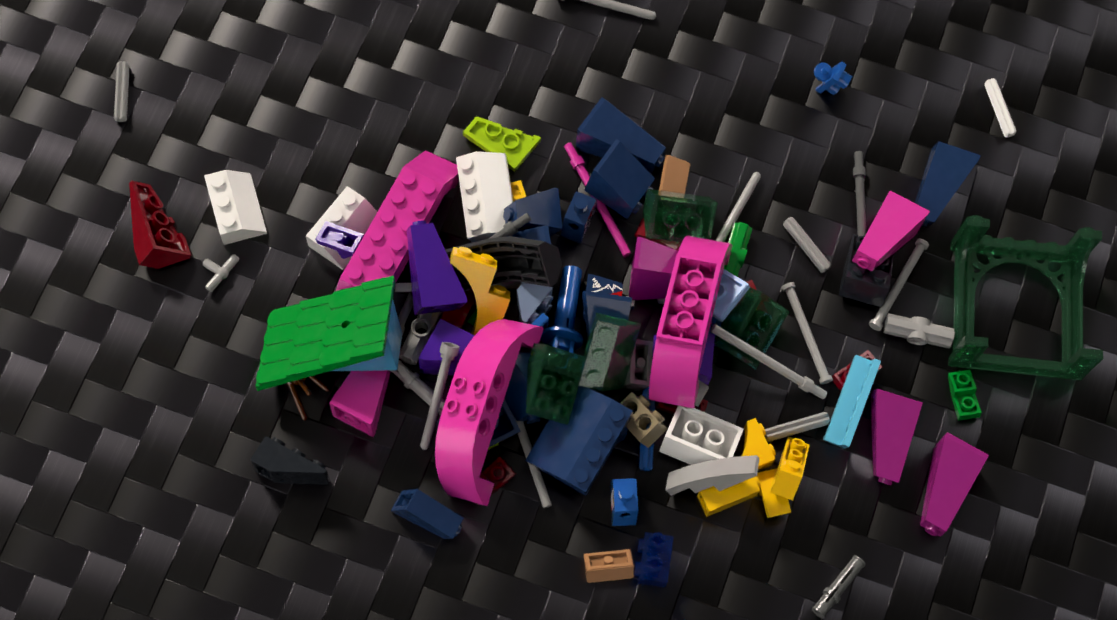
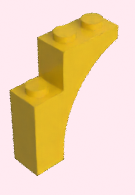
[450,247,510,335]
[697,418,776,517]

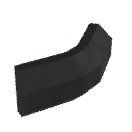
[445,236,562,292]

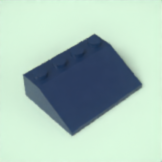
[525,381,633,496]

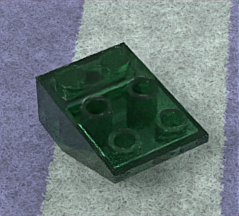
[526,343,586,425]

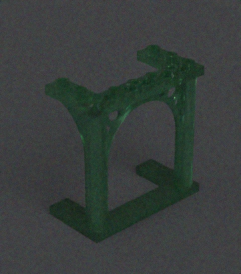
[948,215,1103,380]

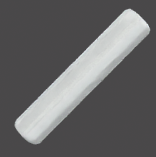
[984,78,1016,138]

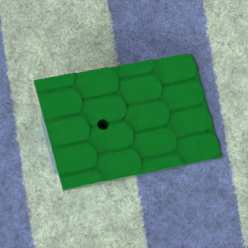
[255,276,402,391]

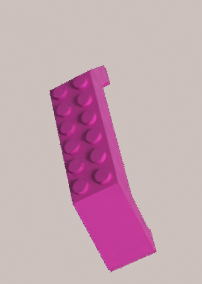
[336,150,459,291]

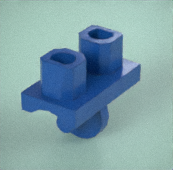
[814,61,852,95]

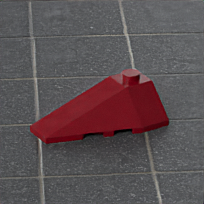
[129,180,191,269]

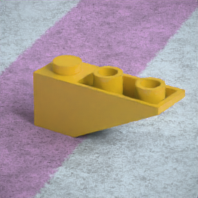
[771,437,809,501]

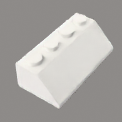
[456,151,513,242]

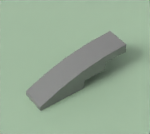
[666,455,760,495]

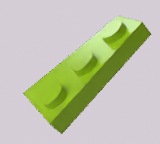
[463,116,541,172]

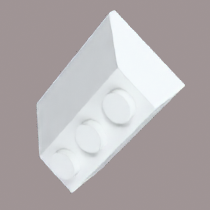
[204,170,267,245]
[306,186,377,270]
[659,406,743,465]

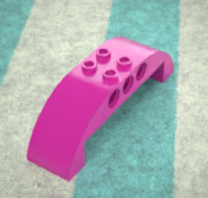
[435,319,544,506]

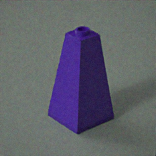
[407,221,467,315]

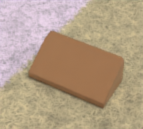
[658,155,690,204]
[584,549,634,583]

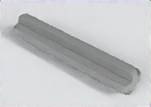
[114,61,129,122]
[783,217,831,273]
[764,412,830,442]

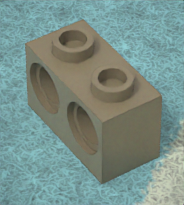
[620,392,668,448]

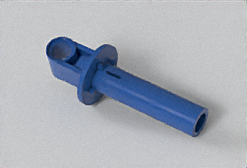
[540,266,584,377]

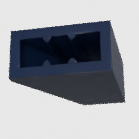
[503,188,563,237]
[391,489,464,539]

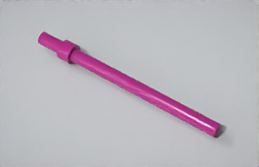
[564,142,631,257]

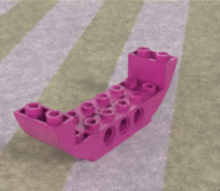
[649,236,733,409]

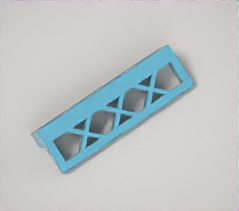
[823,355,881,449]

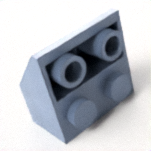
[516,283,553,324]

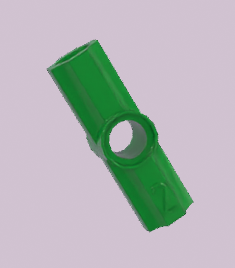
[724,222,752,277]

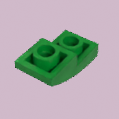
[948,370,982,421]

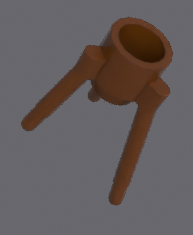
[287,376,329,420]

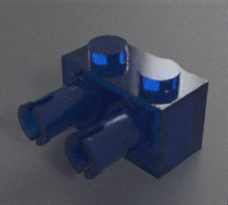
[634,532,674,587]

